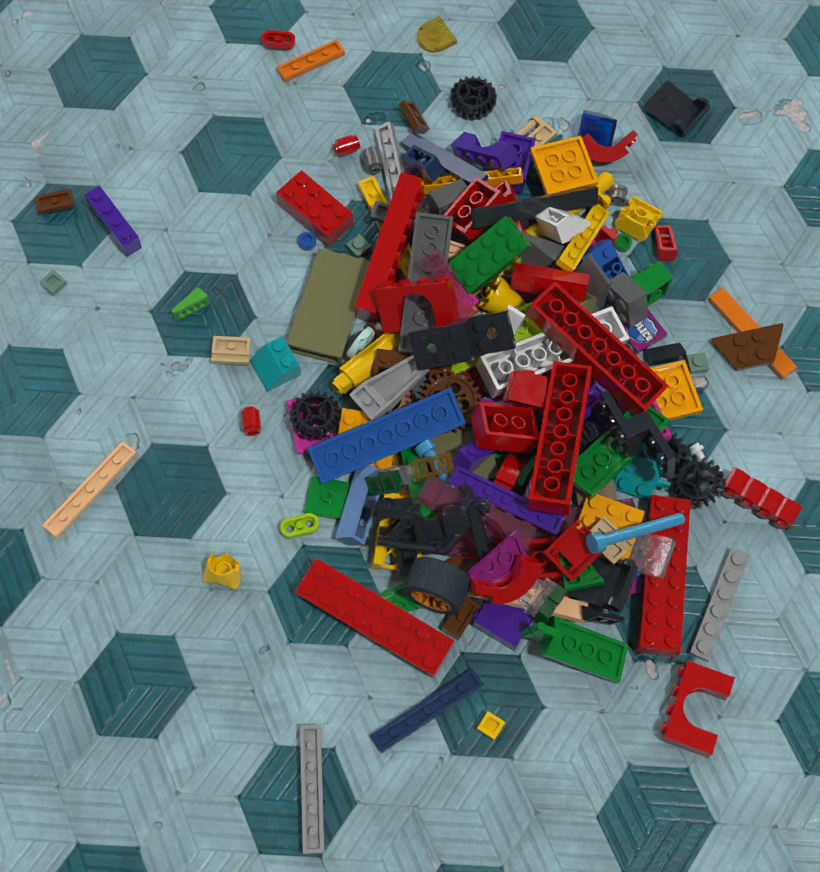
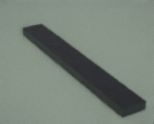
[472,186,598,229]

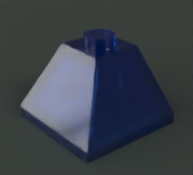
[578,110,617,147]

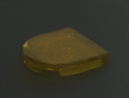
[417,16,457,53]

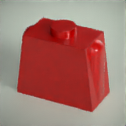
[502,369,547,411]

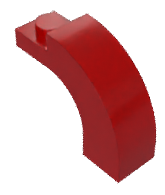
[582,130,638,163]
[494,453,528,491]
[469,554,542,604]

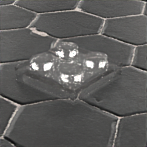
[629,534,676,579]

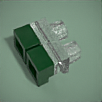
[365,465,414,496]
[517,578,568,624]

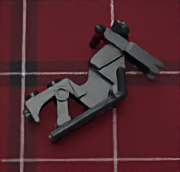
[372,483,491,558]

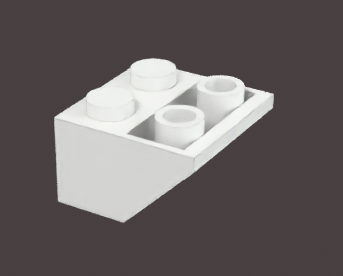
[535,207,591,244]

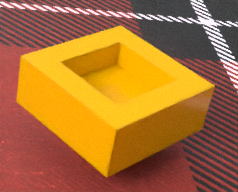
[477,711,505,741]

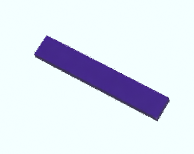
[448,465,565,535]

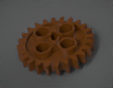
[419,371,481,433]

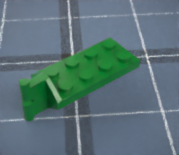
[521,616,628,684]

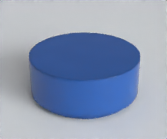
[298,232,316,251]

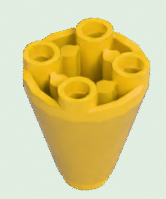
[477,275,527,312]

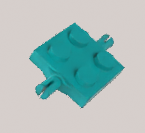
[614,455,671,500]

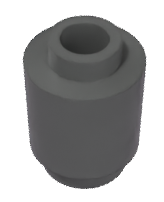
[363,146,384,174]

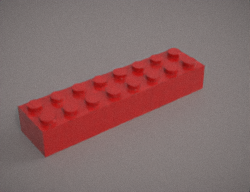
[355,172,425,323]
[525,281,669,416]
[528,361,592,516]
[636,495,691,658]
[295,558,455,678]

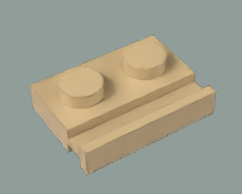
[211,336,251,366]
[590,516,634,565]

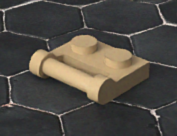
[514,115,557,147]

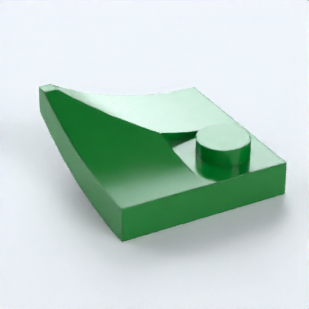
[515,454,537,496]

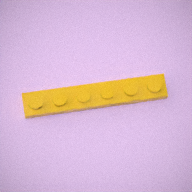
[555,204,610,272]

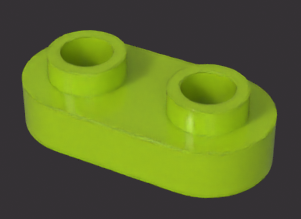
[280,513,319,539]

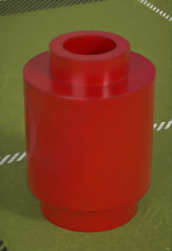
[333,135,360,157]
[240,406,262,436]

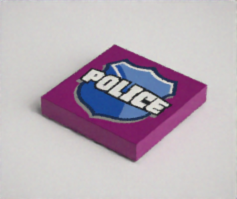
[622,308,667,354]

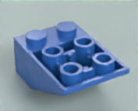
[576,239,629,306]

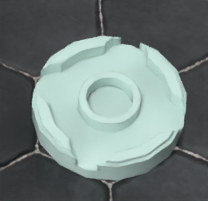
[347,327,375,359]

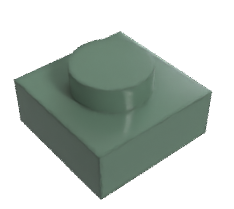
[346,234,371,258]
[40,270,67,296]
[686,352,709,375]

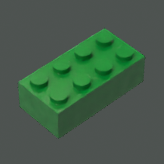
[448,216,533,293]

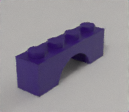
[451,132,518,172]
[84,186,142,257]
[451,440,506,472]

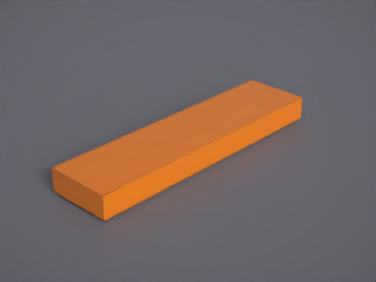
[276,39,345,82]

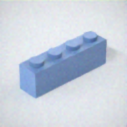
[335,465,383,546]

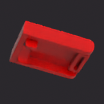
[544,519,607,582]

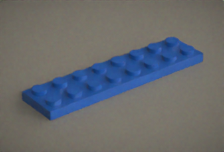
[308,388,466,484]

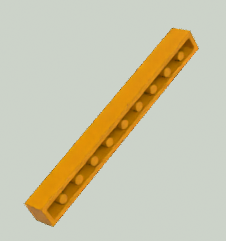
[422,167,523,195]

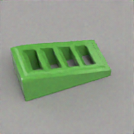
[171,287,210,321]

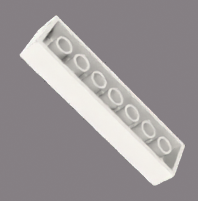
[475,306,630,398]

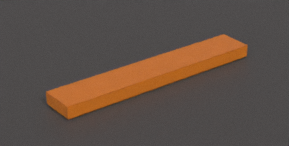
[708,288,797,380]

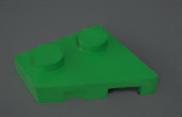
[559,552,604,592]

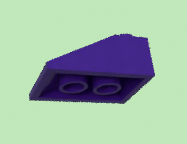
[491,131,536,193]

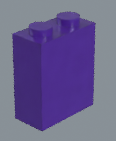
[472,599,536,651]

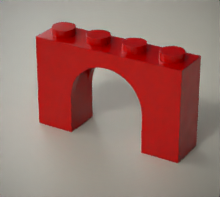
[375,276,460,333]
[660,661,735,758]

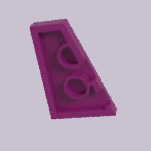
[467,530,527,582]

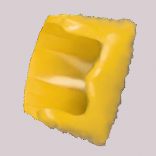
[203,553,241,590]

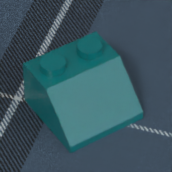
[250,336,301,392]

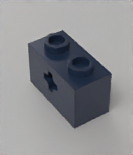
[402,145,445,183]

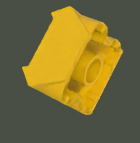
[614,196,663,243]

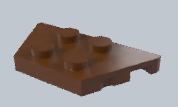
[711,323,784,371]

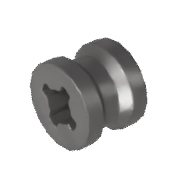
[609,184,628,206]

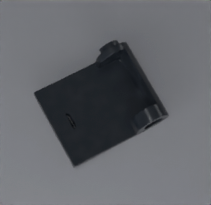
[643,80,710,137]
[566,557,638,613]

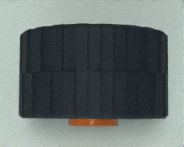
[403,557,470,615]

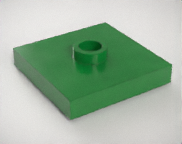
[304,476,350,520]

